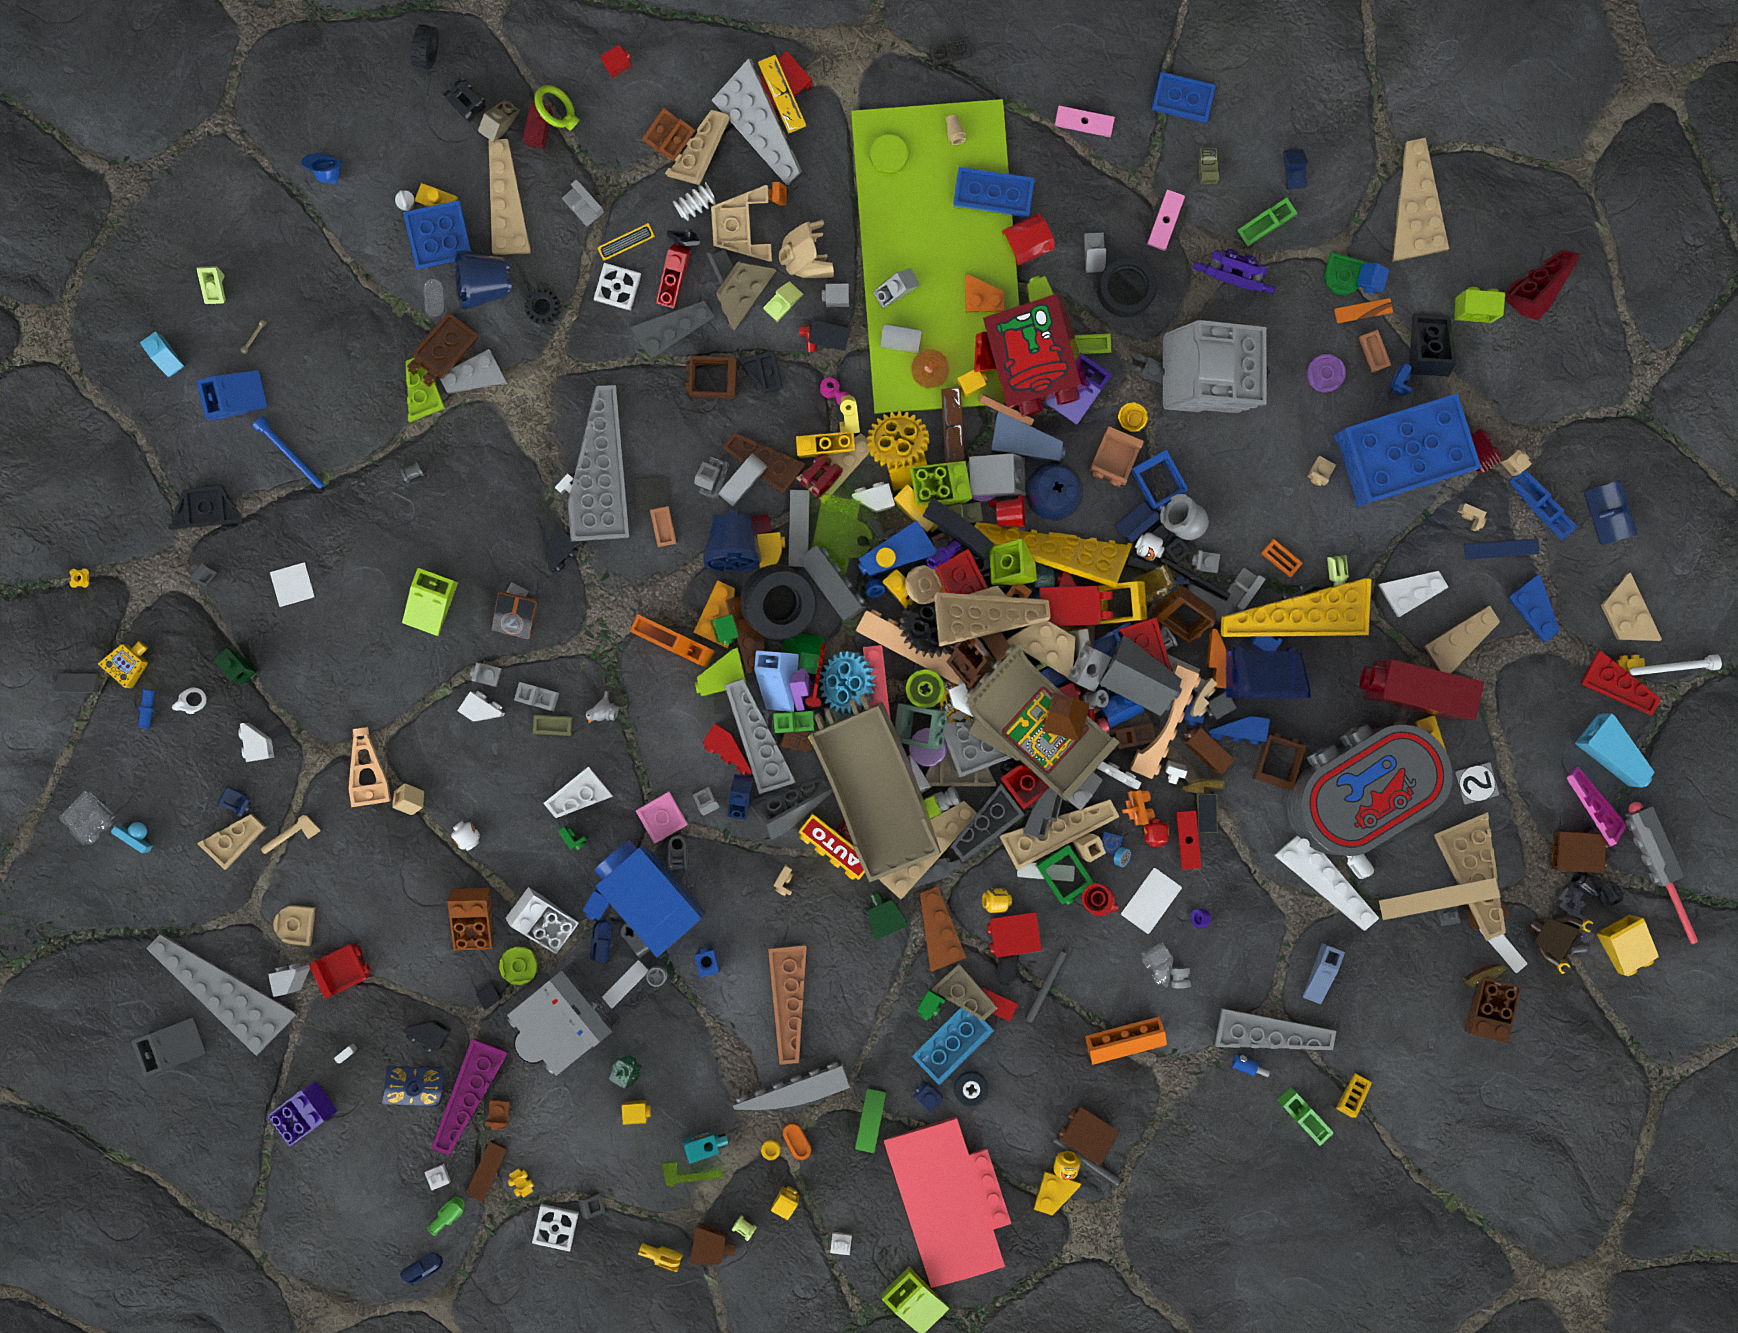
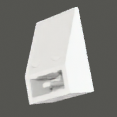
[506,887,579,954]

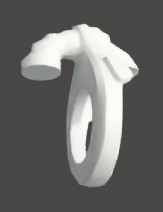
[172,687,207,714]

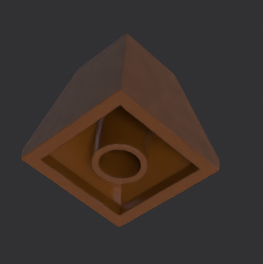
[1042,693,1090,741]

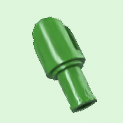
[427,1196,465,1236]

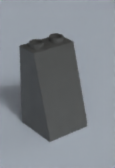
[1099,636,1182,716]

